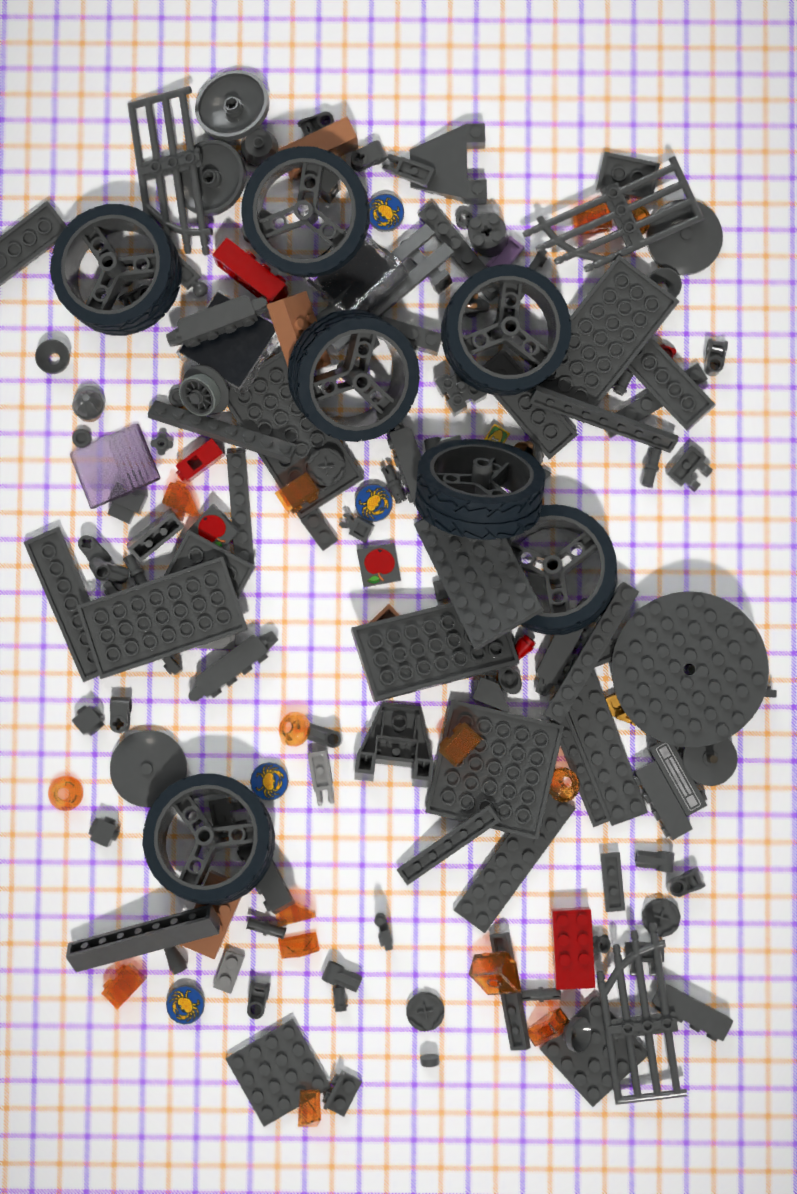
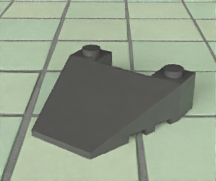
[409,123,487,205]
[354,702,434,788]

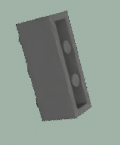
[127,508,185,563]

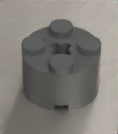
[468,213,509,257]

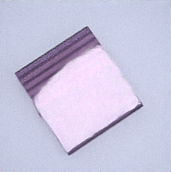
[69,424,161,509]

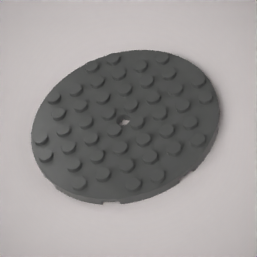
[611,591,769,748]

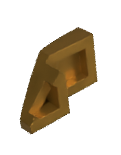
[605,693,636,726]

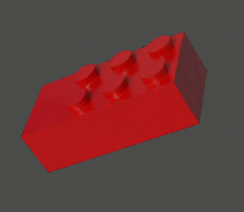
[212,237,289,304]
[550,907,596,990]

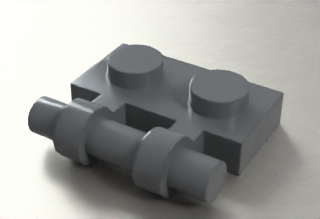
[374,913,393,951]

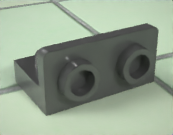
[322,1070,362,1117]

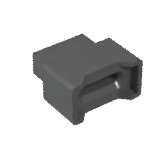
[107,483,148,525]

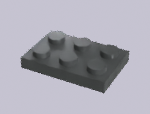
[596,152,660,199]

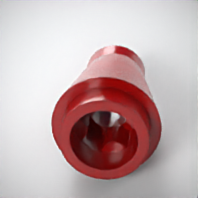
[514,634,536,660]

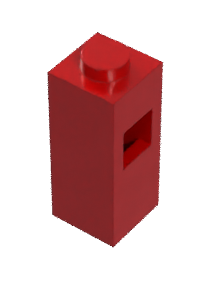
[175,438,225,483]

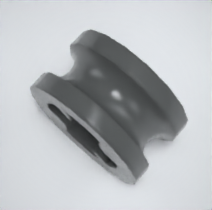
[456,210,473,229]

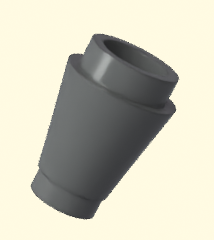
[164,946,188,975]

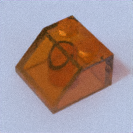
[468,951,521,995]

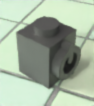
[71,705,105,736]
[88,816,120,847]

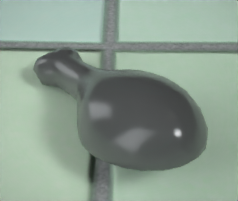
[498,667,522,694]

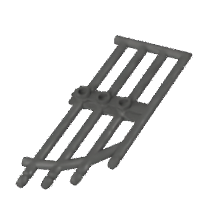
[127,86,213,256]
[522,156,705,272]
[597,922,688,1105]

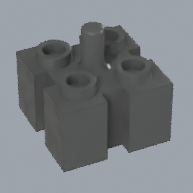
[434,371,487,417]

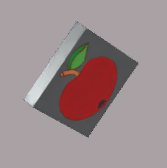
[188,504,240,548]
[357,543,401,588]

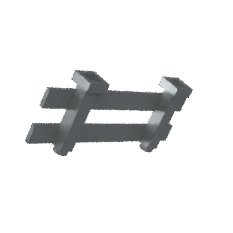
[316,223,455,352]

